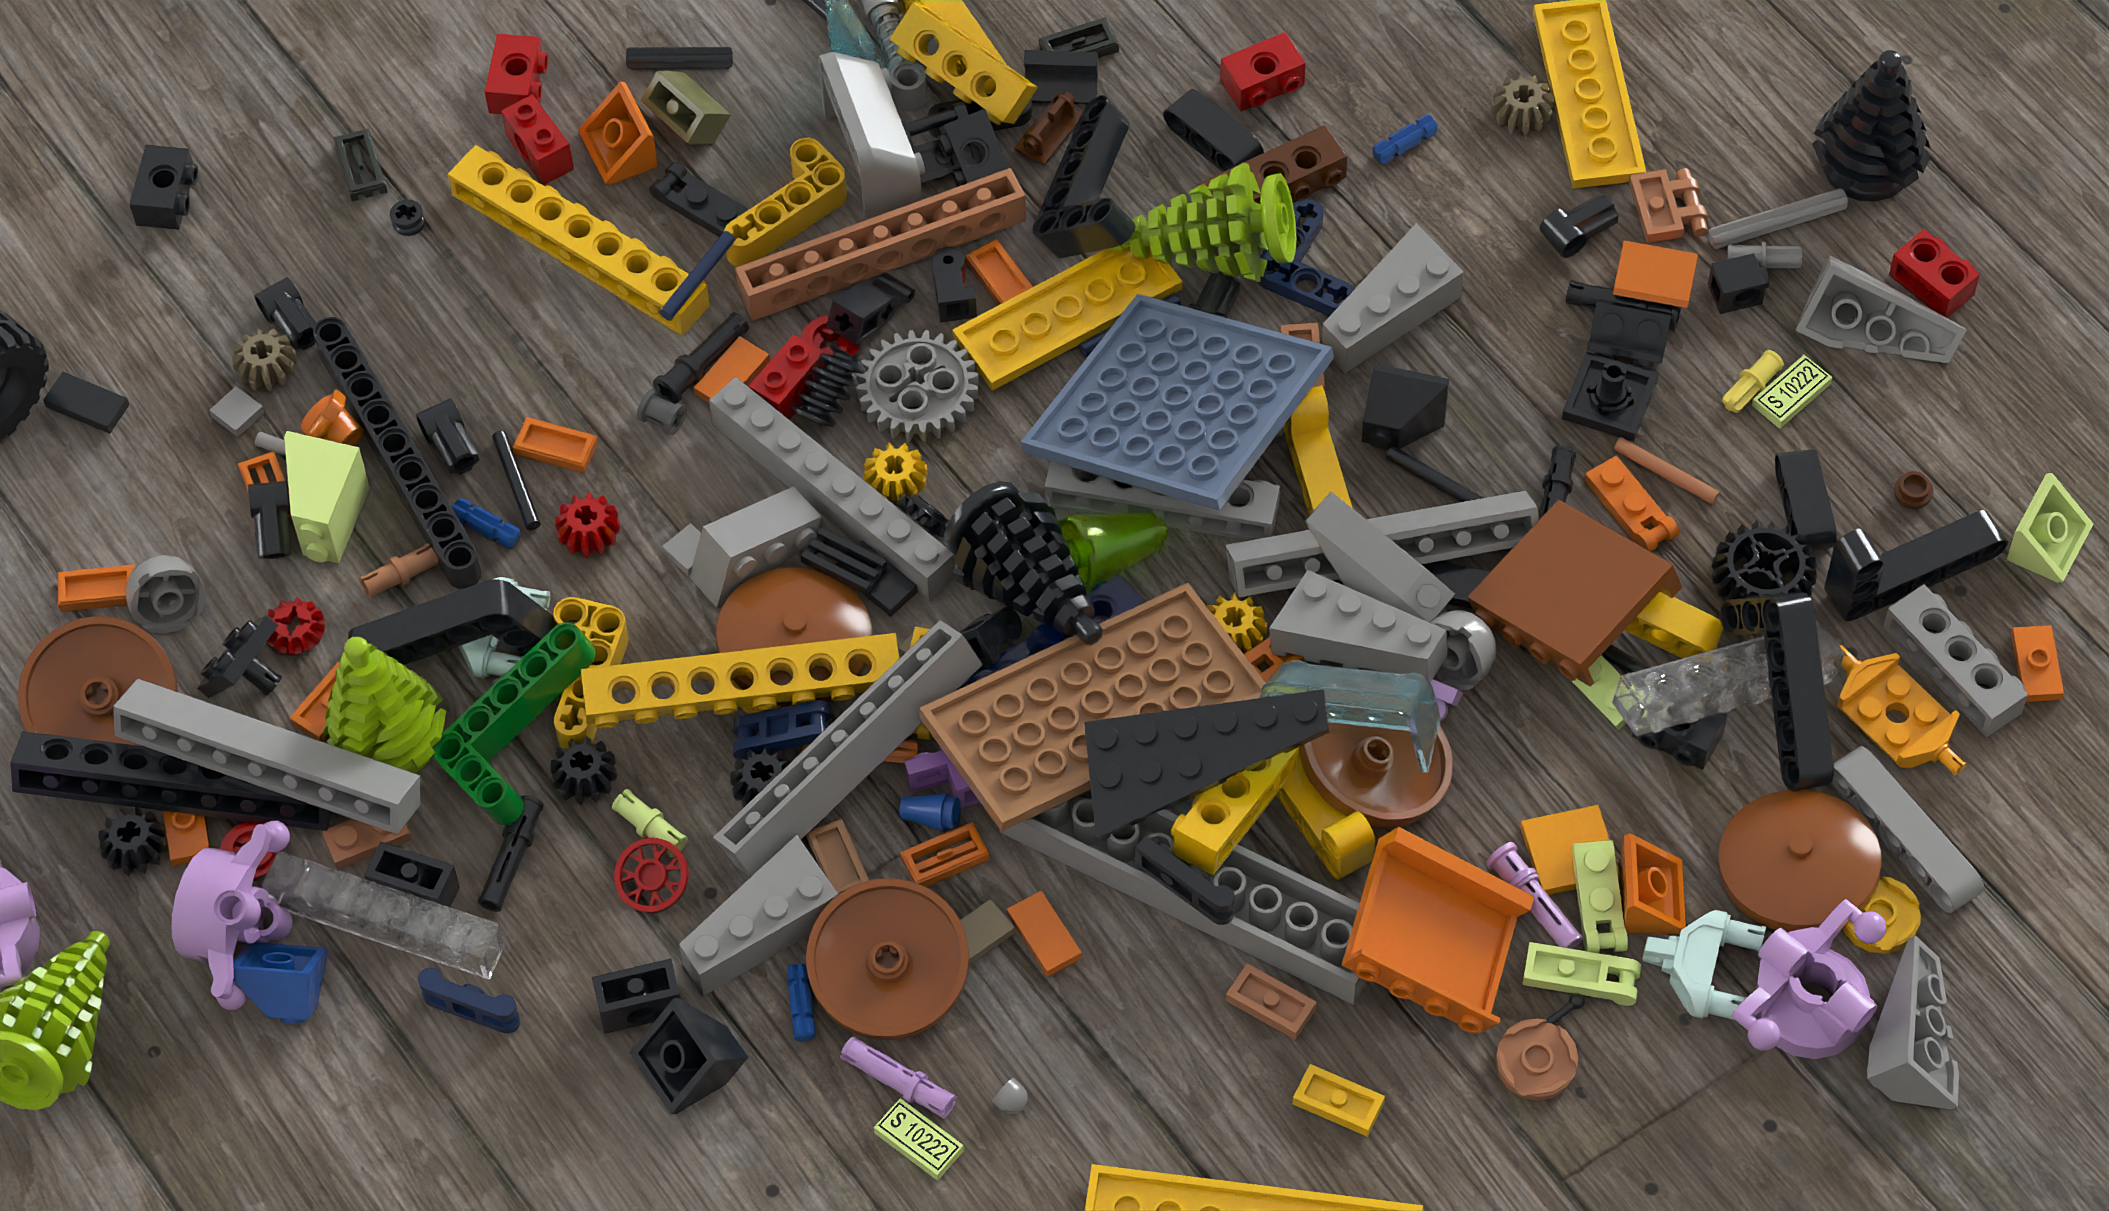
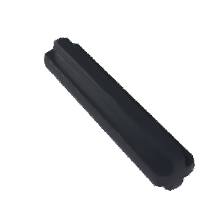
[626,46,733,69]

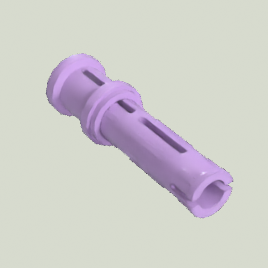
[1485,842,1583,949]

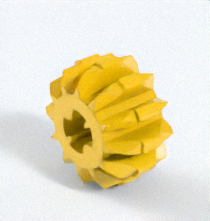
[863,442,928,506]
[1207,592,1267,654]

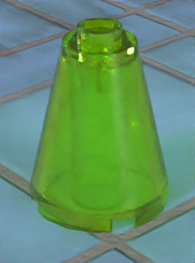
[1059,512,1168,590]

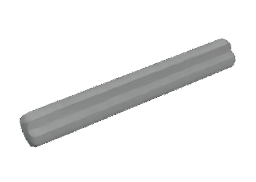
[1708,188,1848,249]

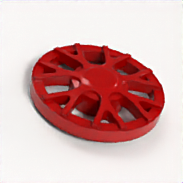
[614,838,689,913]

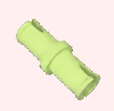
[612,789,688,857]

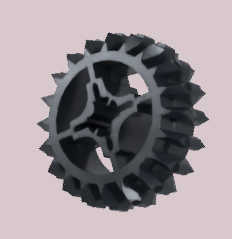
[1711,520,1817,600]

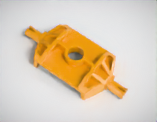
[1831,645,1967,776]

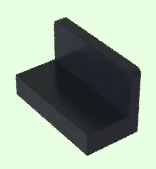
[1024,50,1099,104]

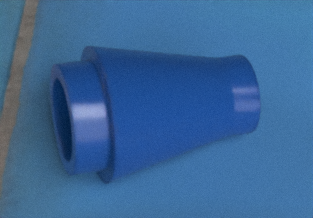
[899,793,961,832]

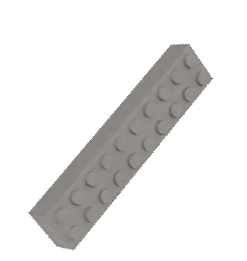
[999,789,1367,1005]

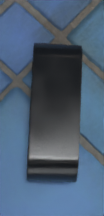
[1163,89,1264,172]
[1775,449,1837,551]

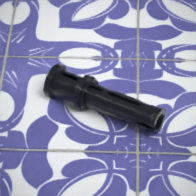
[1566,280,1682,331]
[653,312,749,404]

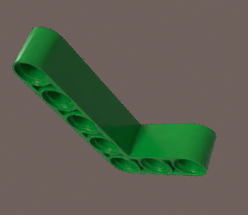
[432,622,596,825]

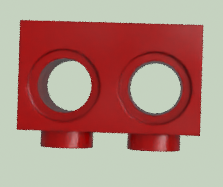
[1889,229,1980,318]

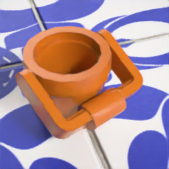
[300,389,364,446]

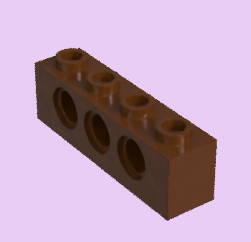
[1197,125,1348,204]

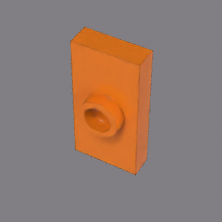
[2011,625,2064,702]
[163,811,211,866]

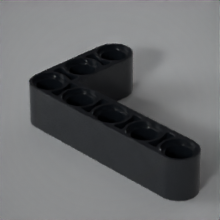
[1032,95,1136,258]
[1824,510,2008,621]
[348,579,556,665]
[1720,592,1834,791]

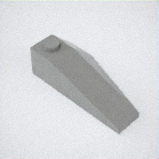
[1795,256,1967,363]
[1305,492,1455,623]
[1867,936,1959,1109]

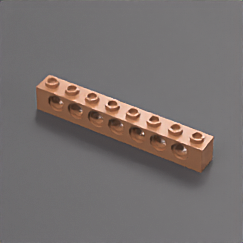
[735,168,1026,321]

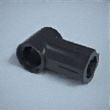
[1539,194,1619,258]
[1188,271,1240,318]
[254,277,316,350]
[416,398,479,475]
[248,481,291,559]

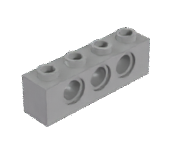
[1883,584,2028,738]

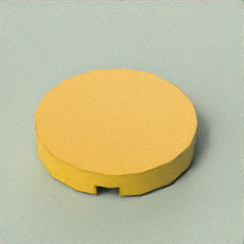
[1842,876,1921,954]

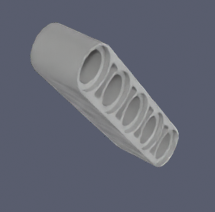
[1831,746,1984,913]

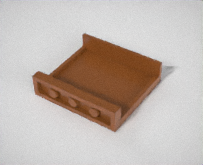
[1467,500,1682,687]

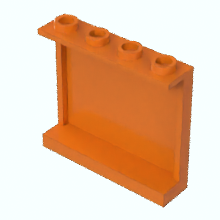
[1342,827,1534,1034]

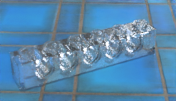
[1612,621,1845,736]
[262,851,505,979]

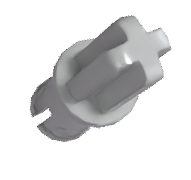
[1728,242,1802,268]

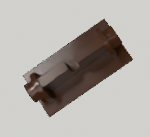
[1014,91,1082,166]

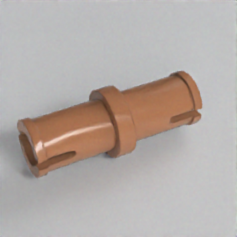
[359,543,439,599]

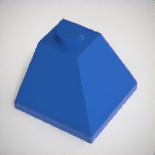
[233,942,328,1024]

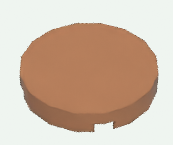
[1495,1018,1579,1101]

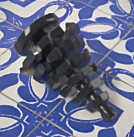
[1812,50,1931,202]
[944,481,1103,646]

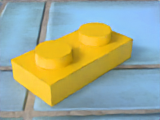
[1293,1064,1385,1137]

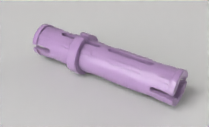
[840,1036,957,1119]

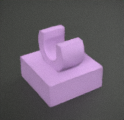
[1416,679,1463,721]

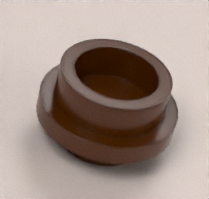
[1894,471,1933,509]

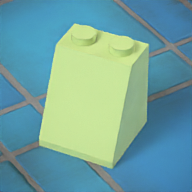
[284,431,370,564]

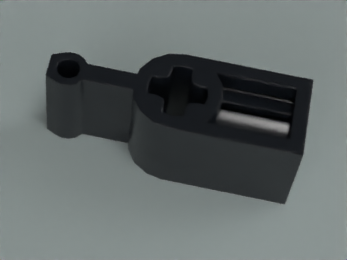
[826,272,916,345]

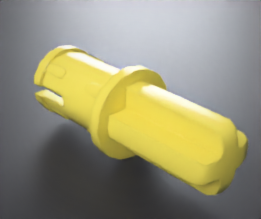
[1722,350,1784,413]

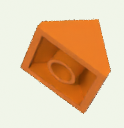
[578,81,658,185]
[1613,240,1698,308]
[1619,833,1686,934]

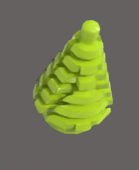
[1109,163,1297,282]
[323,637,447,774]
[0,931,110,1110]

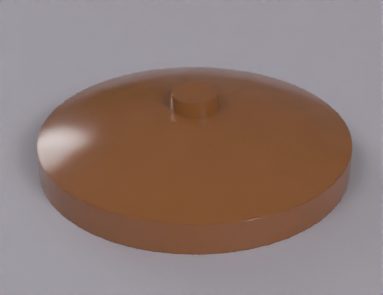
[716,567,872,707]
[18,616,178,746]
[1299,681,1453,827]
[1718,790,1881,933]
[806,878,969,1040]

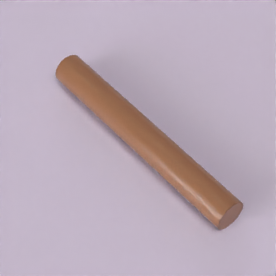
[1614,437,1720,505]

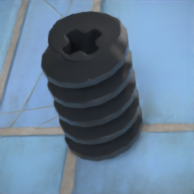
[790,342,866,427]

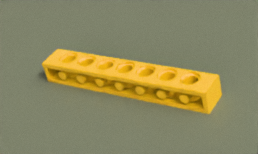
[448,145,710,336]
[581,633,899,728]

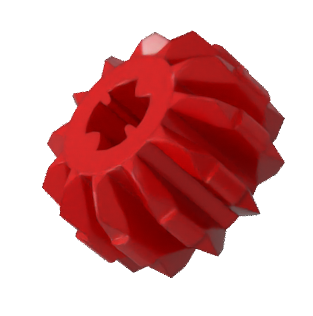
[555,491,621,559]

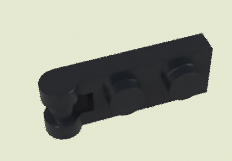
[649,162,749,237]
[1135,836,1235,925]

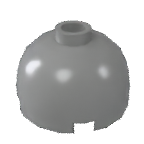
[125,555,206,634]
[1430,610,1497,691]

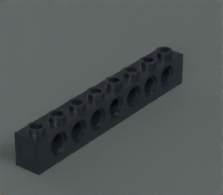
[10,731,333,831]

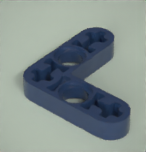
[1258,198,1355,316]

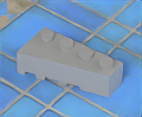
[1322,223,1464,373]
[1269,570,1448,685]
[679,835,839,996]

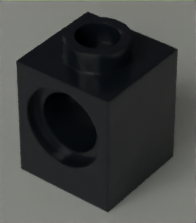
[1708,253,1769,314]

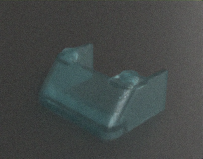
[1260,660,1441,772]

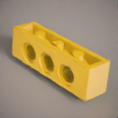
[889,3,1038,125]
[1171,747,1299,876]

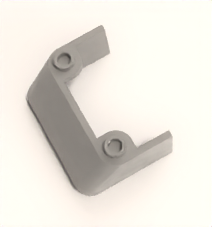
[818,52,925,221]

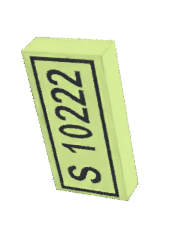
[1752,355,1832,429]
[874,1098,964,1181]

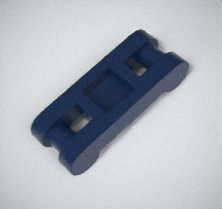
[733,700,831,760]
[418,967,521,1034]

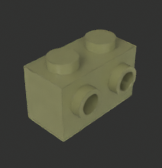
[640,71,731,146]

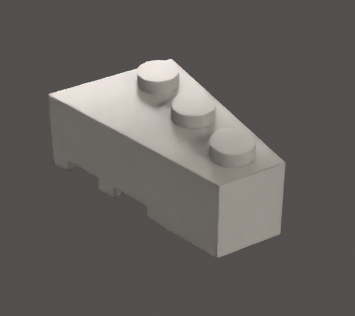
[689,486,821,608]

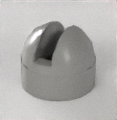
[992,1077,1028,1114]

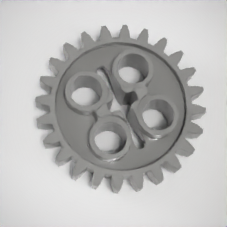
[856,330,979,442]

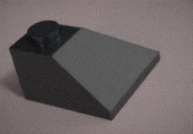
[1361,363,1450,449]
[629,998,749,1115]

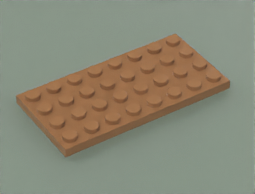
[919,583,1273,832]

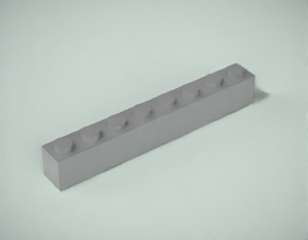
[709,377,955,602]
[1225,491,1539,597]
[713,620,982,878]
[113,679,420,834]

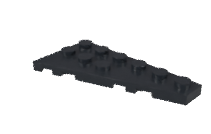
[1084,690,1330,842]

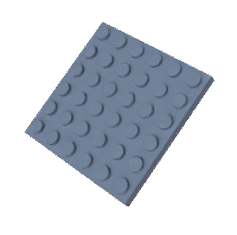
[1021,294,1334,511]

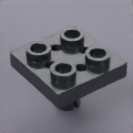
[1562,352,1659,442]
[197,615,282,698]

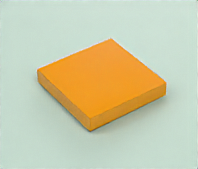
[1520,805,1620,895]

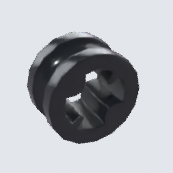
[390,200,425,236]

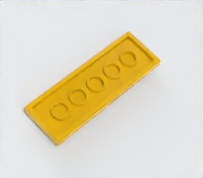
[1533,0,1646,189]
[952,246,1183,391]

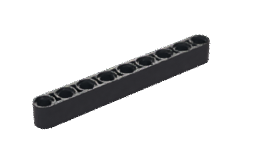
[313,317,481,589]

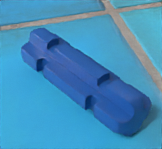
[1372,115,1438,164]
[452,498,521,548]
[787,963,816,1042]

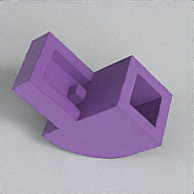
[904,744,980,808]

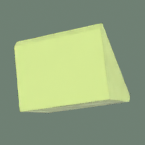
[2007,473,2093,583]

